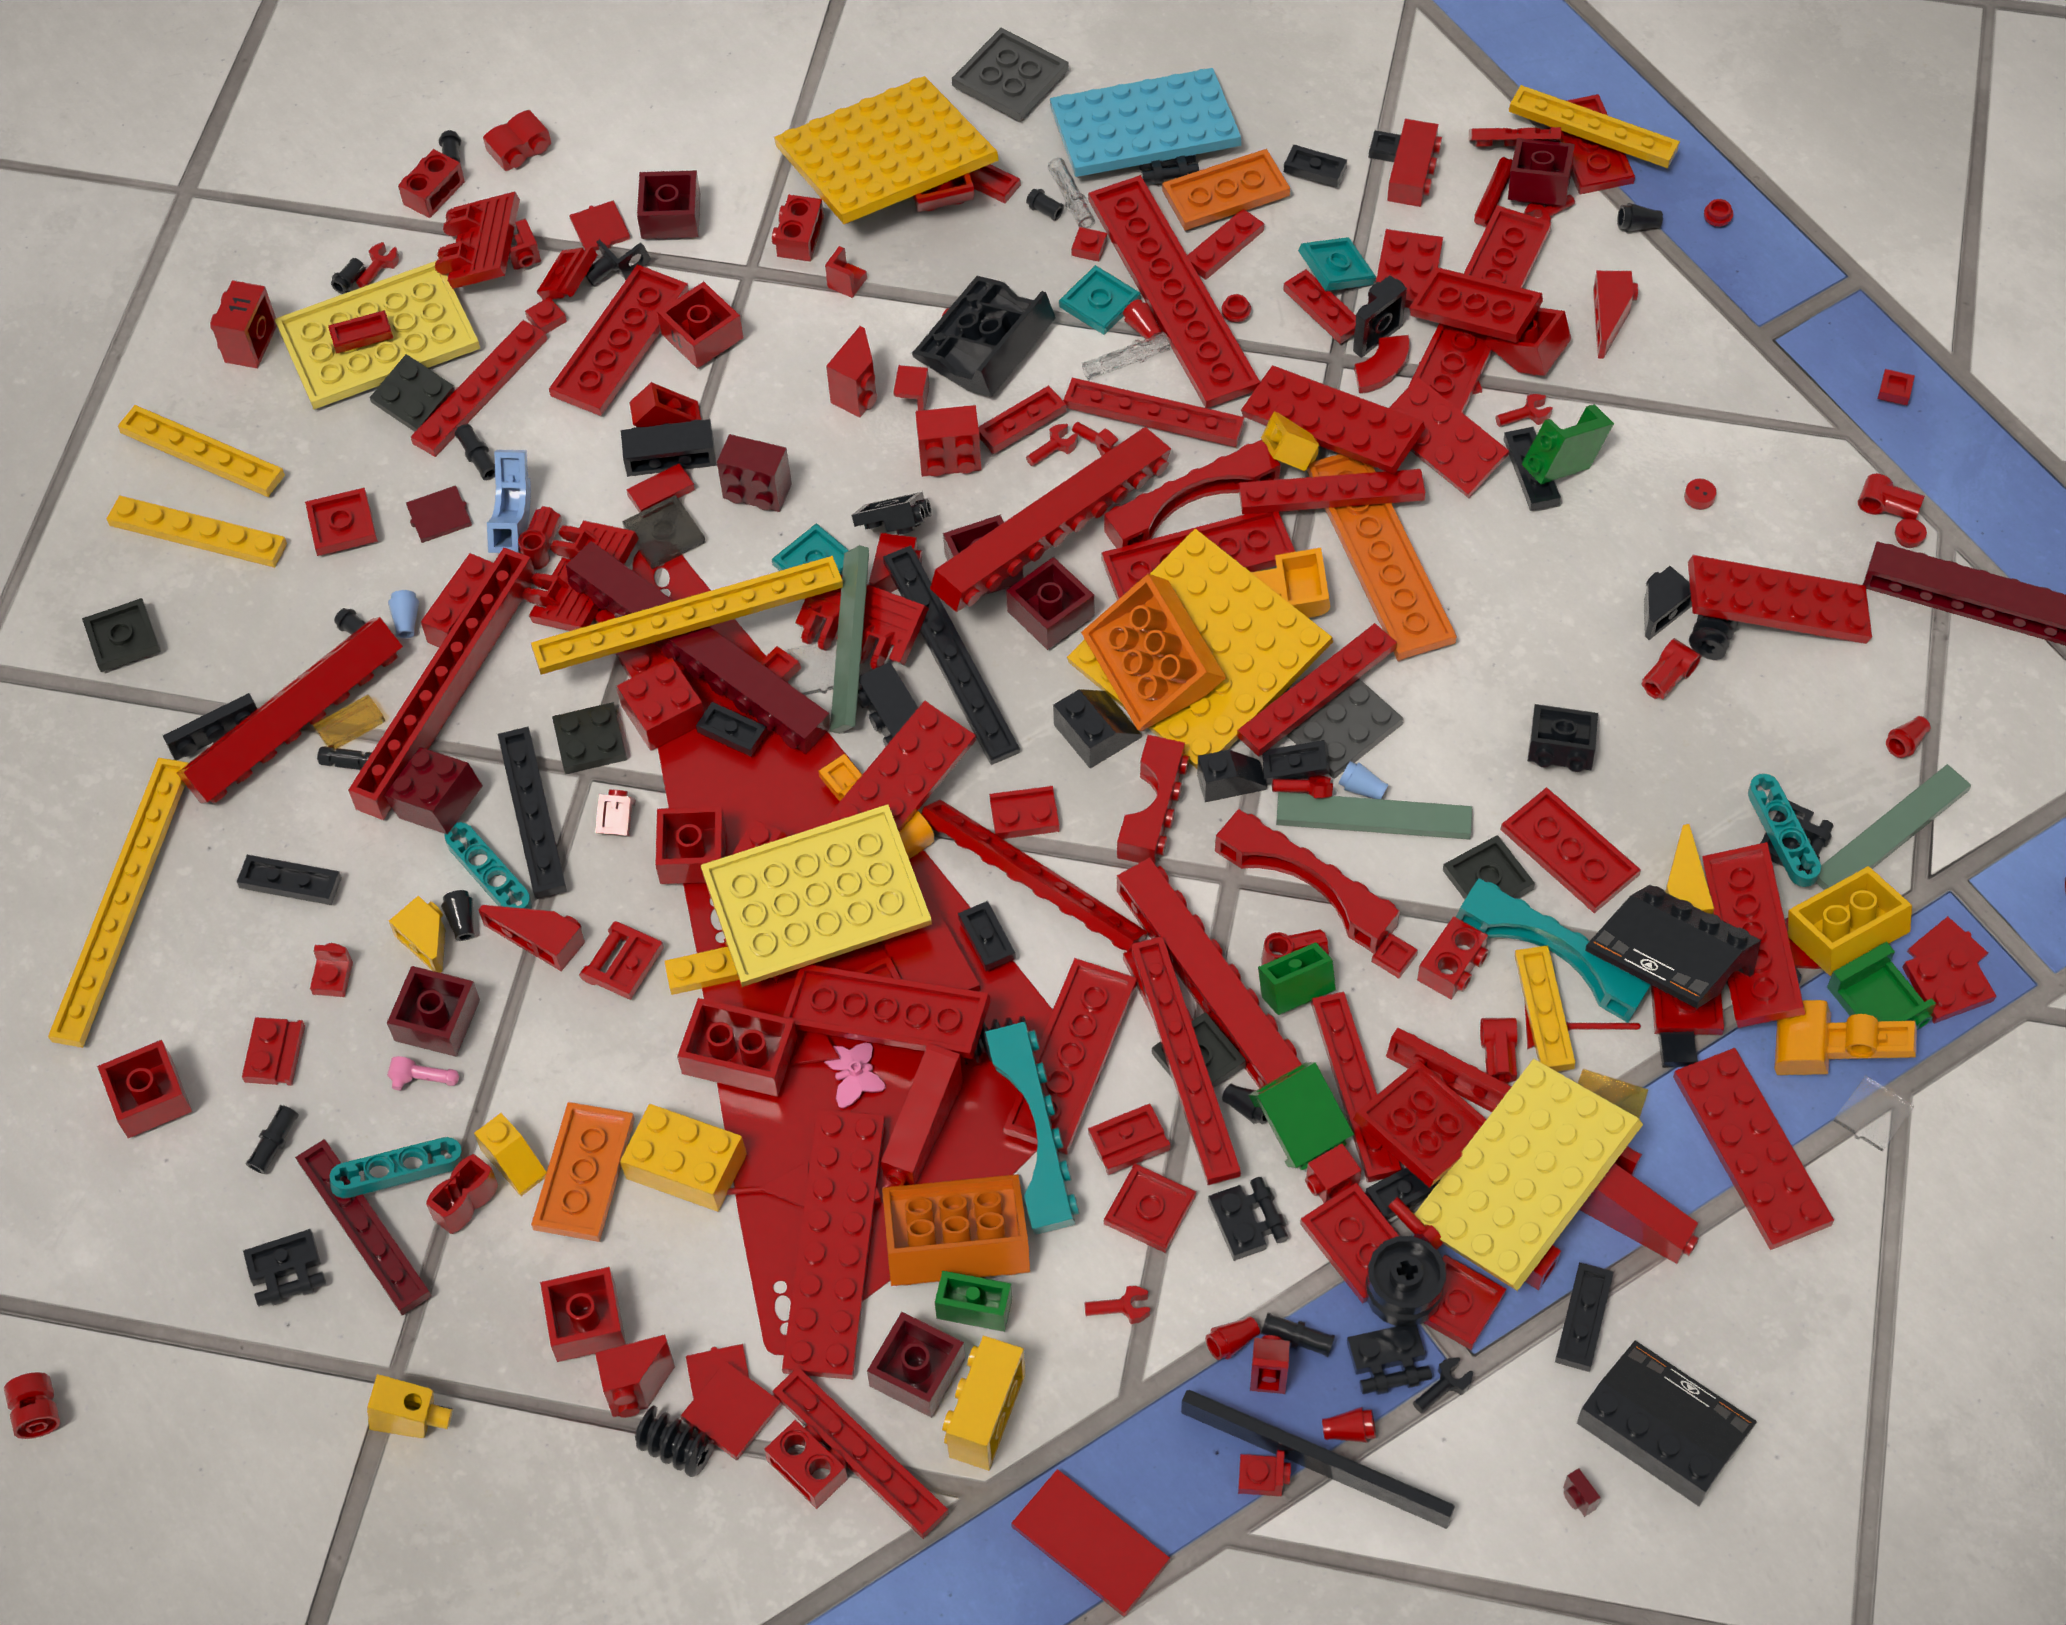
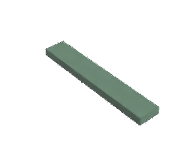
[830,545,869,734]
[1816,764,1971,890]
[1276,792,1472,840]

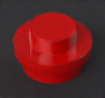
[1704,199,1733,227]
[1222,294,1251,322]
[1895,518,1927,548]

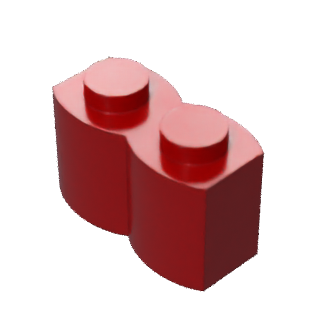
[483,110,551,171]
[426,1154,498,1234]

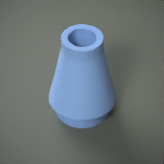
[388,590,419,638]
[1338,761,1388,799]

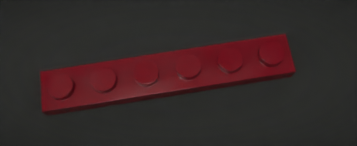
[295,1139,432,1316]

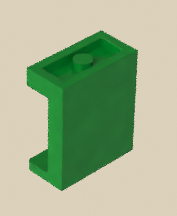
[1522,404,1614,484]
[1827,941,1936,1030]
[1249,1062,1354,1170]

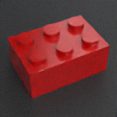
[677,998,798,1097]

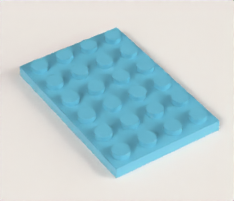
[1050,68,1241,177]

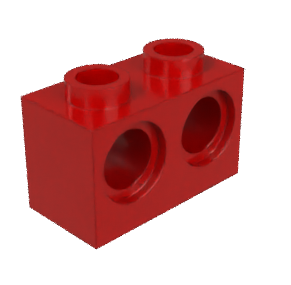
[398,149,465,218]
[772,194,824,262]
[1417,916,1489,1000]
[764,1420,848,1509]

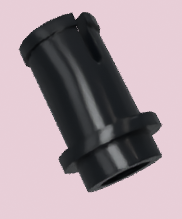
[438,130,461,162]
[1026,188,1064,221]
[331,258,366,294]
[334,608,366,635]

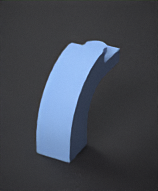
[487,450,531,553]

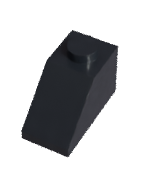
[1644,566,1692,640]
[1197,750,1267,802]

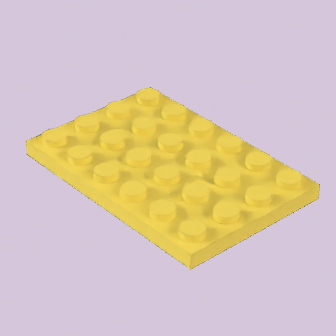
[274,261,481,409]
[700,804,932,987]
[1414,1058,1643,1291]

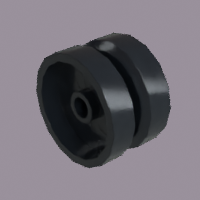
[1365,1236,1446,1327]

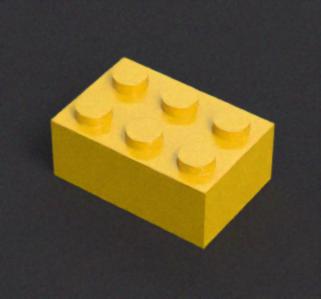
[1788,866,1912,976]
[620,1103,747,1212]
[942,1335,1025,1471]

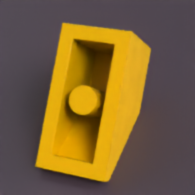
[1261,411,1319,471]
[389,896,446,973]
[474,1113,547,1196]

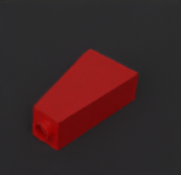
[881,1043,963,1186]
[1579,1163,1699,1264]

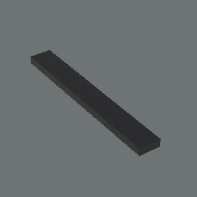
[883,545,1020,765]
[1181,1390,1455,1529]

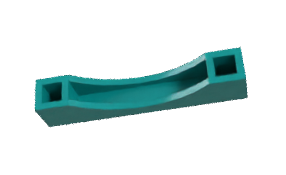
[1456,878,1650,1023]
[985,1022,1079,1235]

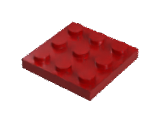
[1353,1060,1486,1188]

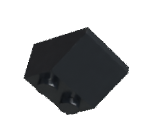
[1053,689,1142,769]

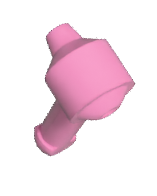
[387,1056,459,1090]

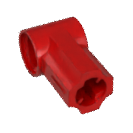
[1858,473,1925,519]
[518,506,562,570]
[1641,638,1702,699]
[1261,929,1329,965]
[1480,1018,1517,1084]

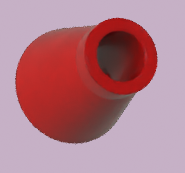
[1123,299,1163,344]
[1886,716,1931,758]
[1205,1316,1260,1360]
[1322,1407,1376,1443]

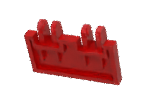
[435,191,520,289]
[522,520,639,631]
[795,574,929,669]

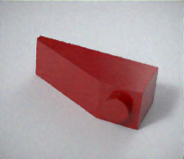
[1593,270,1638,359]
[478,905,585,971]

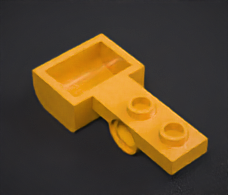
[1251,547,1331,618]
[819,754,934,859]
[1774,1000,1917,1075]

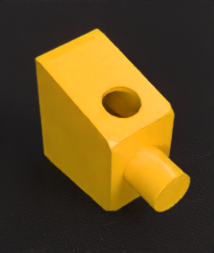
[367,1374,453,1438]

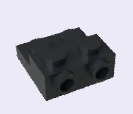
[1353,275,1407,358]
[851,491,932,535]
[1527,704,1598,772]

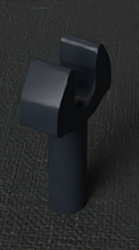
[1413,1357,1473,1413]

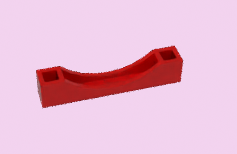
[1104,439,1281,548]
[1215,809,1400,954]

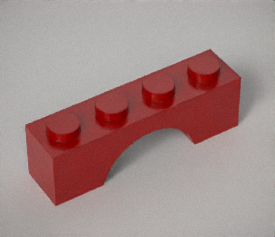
[1117,735,1190,864]

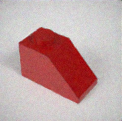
[629,382,701,427]
[869,533,923,593]
[1250,1335,1290,1394]

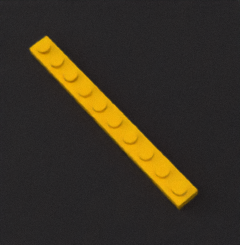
[531,556,843,675]
[48,758,188,1048]

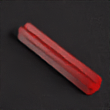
[1474,157,1513,227]

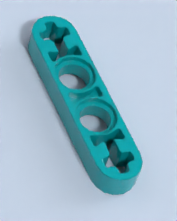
[1748,773,1821,887]
[445,822,532,909]
[329,1137,462,1198]

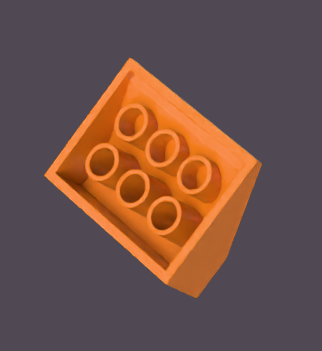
[1081,574,1226,731]
[882,1174,1030,1286]

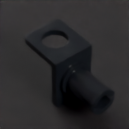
[585,239,651,286]

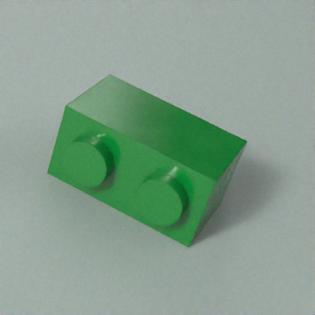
[1258,942,1336,1015]
[935,1271,1012,1332]

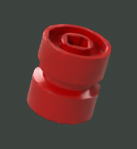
[4,1372,60,1439]

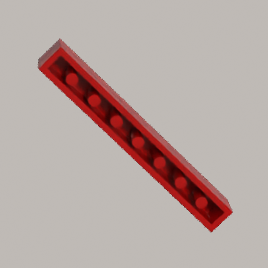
[177,617,403,804]

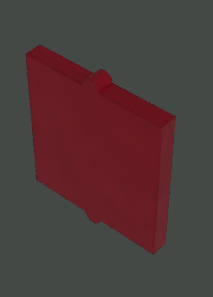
[406,485,472,543]

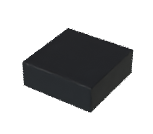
[1368,130,1401,162]
[1658,1031,1698,1068]

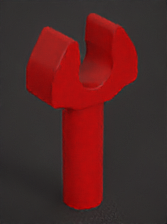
[1524,194,1575,222]
[356,242,399,288]
[1495,394,1553,427]
[1072,422,1118,456]
[1026,424,1078,466]
[1272,775,1333,798]
[1388,1197,1443,1250]
[1084,1286,1150,1324]

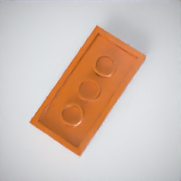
[1162,148,1290,231]
[531,1102,635,1242]

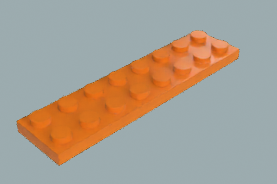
[1306,454,1457,661]

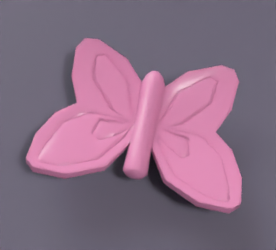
[824,1042,885,1109]

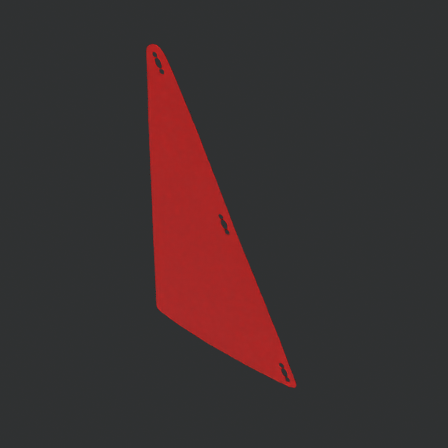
[632,541,1100,1355]

